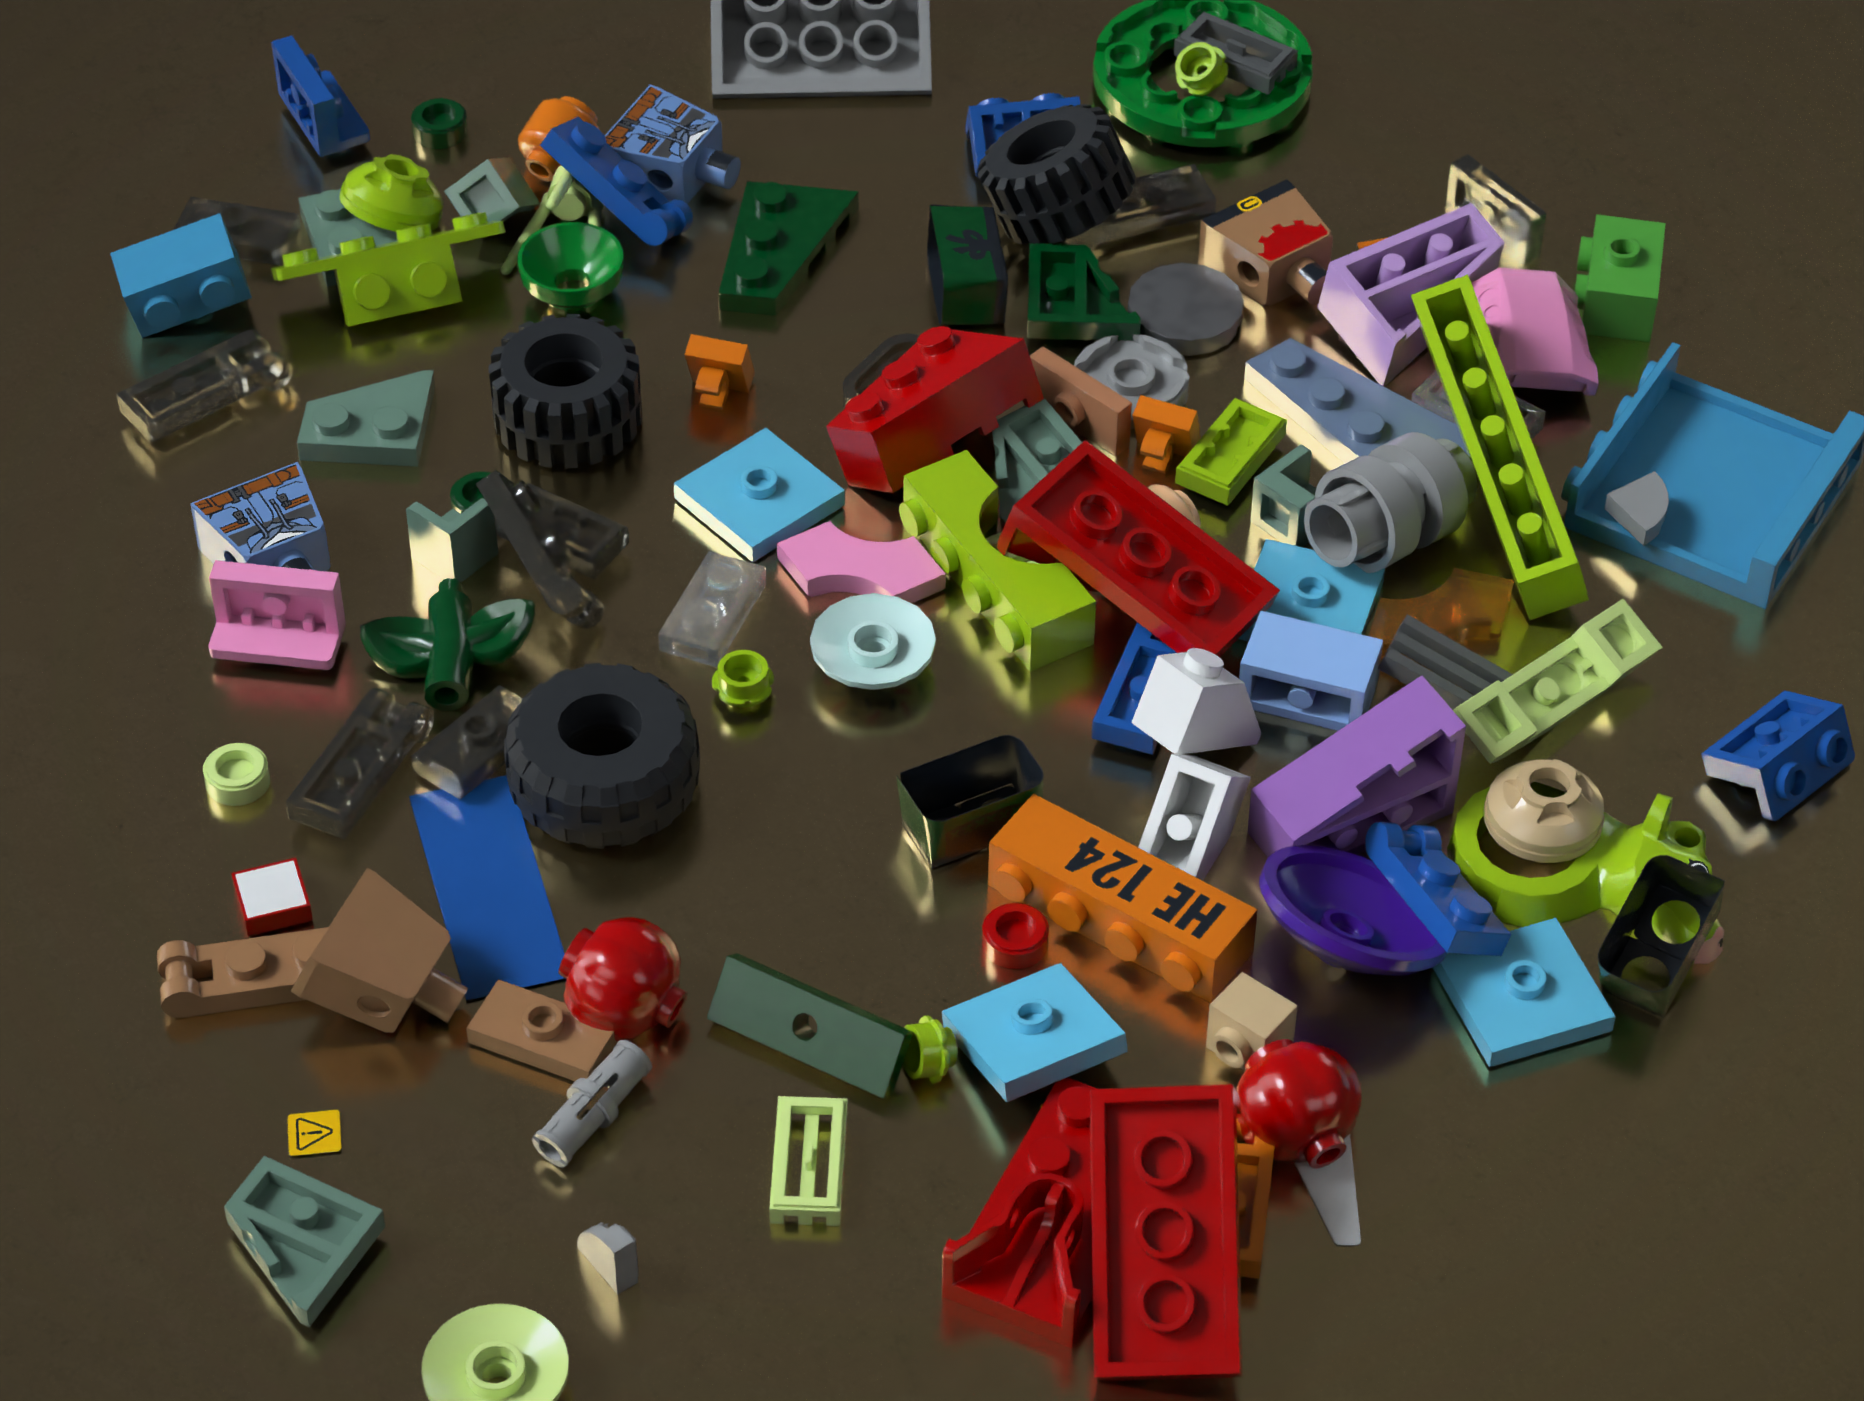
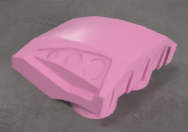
[1471,267,1599,396]

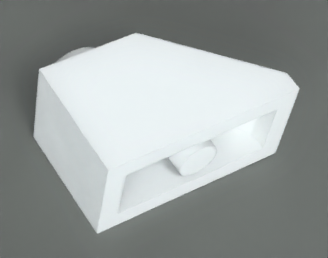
[1131,648,1262,754]
[1138,754,1251,881]

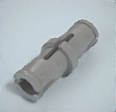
[532,1040,652,1167]

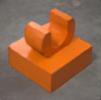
[684,334,755,410]
[1132,395,1201,474]

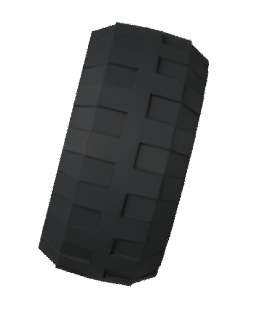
[505,663,700,849]

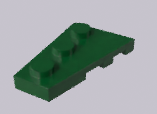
[718,181,859,316]

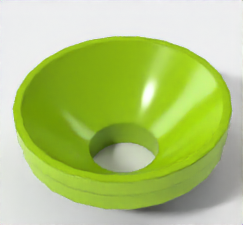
[339,154,444,232]

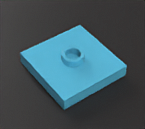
[674,428,845,562]
[1239,539,1385,641]
[1433,918,1615,1067]
[941,963,1128,1102]

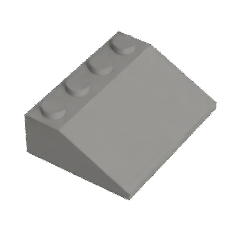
[711,0,932,99]

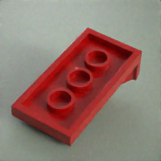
[997,440,1280,657]
[942,1077,1097,1349]
[1090,1084,1243,1381]

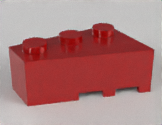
[826,326,1044,493]

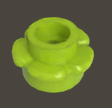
[1175,42,1228,96]
[712,650,774,708]
[903,1016,957,1083]

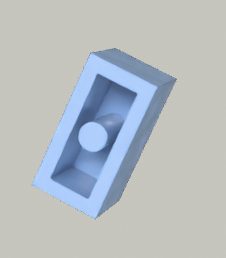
[1239,611,1383,731]

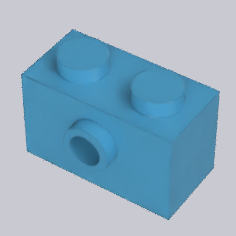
[110,213,252,338]

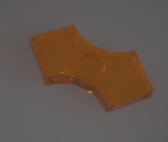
[1369,568,1515,669]

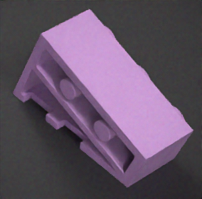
[1317,203,1505,387]

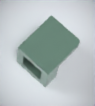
[444,157,540,223]
[1250,444,1316,547]
[406,498,499,582]

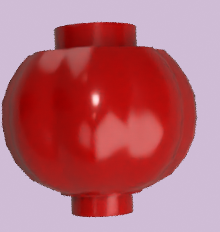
[559,917,688,1042]
[1236,1039,1362,1169]

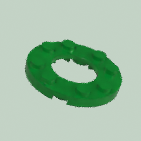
[1093,0,1313,148]

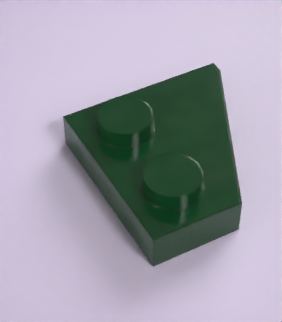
[1027,243,1141,341]

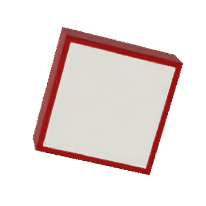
[231,857,313,936]

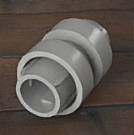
[1304,432,1477,573]

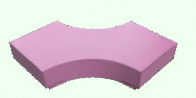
[777,521,946,603]

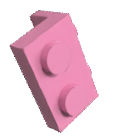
[208,560,346,670]

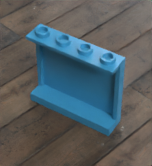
[1561,342,1864,609]

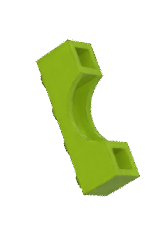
[899,450,1096,672]

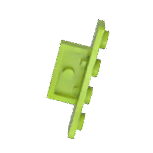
[271,212,505,326]

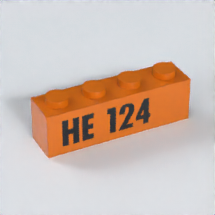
[988,793,1258,1003]

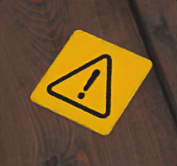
[288,1110,341,1156]

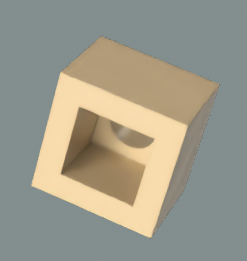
[1206,972,1298,1071]

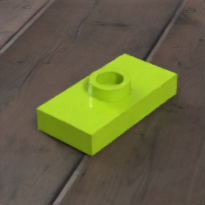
[1175,398,1287,506]

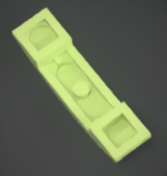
[1453,599,1663,764]

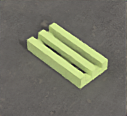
[769,1096,848,1226]

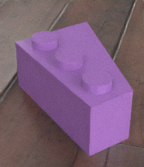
[1247,675,1466,857]

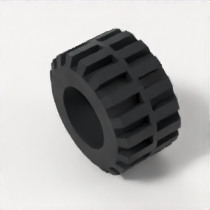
[978,104,1136,245]
[489,314,642,469]

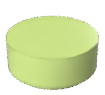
[203,743,270,806]

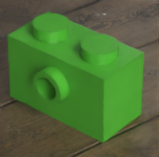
[1574,214,1666,342]

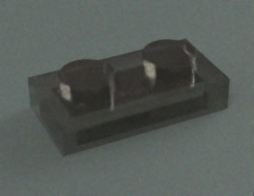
[1446,154,1547,266]

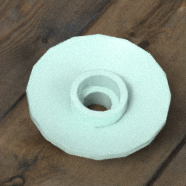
[810,593,936,690]

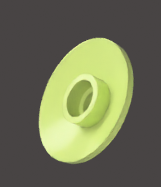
[422,1304,569,1401]

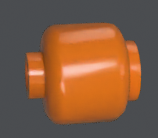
[518,96,600,182]

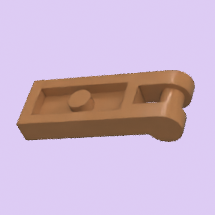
[157,927,328,1018]

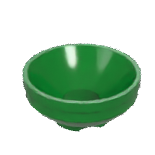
[518,222,624,311]

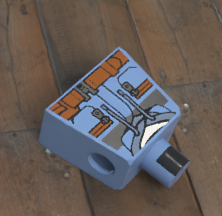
[605,84,741,204]
[190,462,331,572]

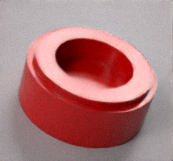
[982,903,1049,969]

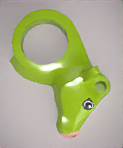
[1447,782,1724,964]

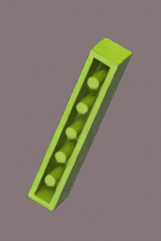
[1411,274,1589,620]

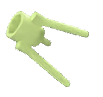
[501,165,604,275]

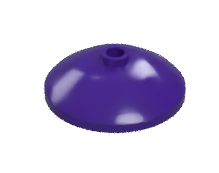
[1259,845,1447,975]

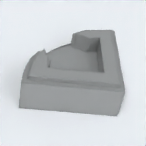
[1605,471,1669,546]
[577,1222,639,1295]

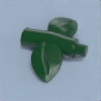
[360,578,535,711]

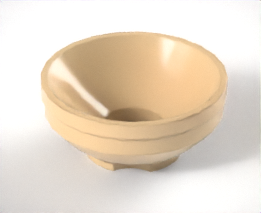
[1484,759,1604,863]

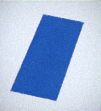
[409,775,566,1001]

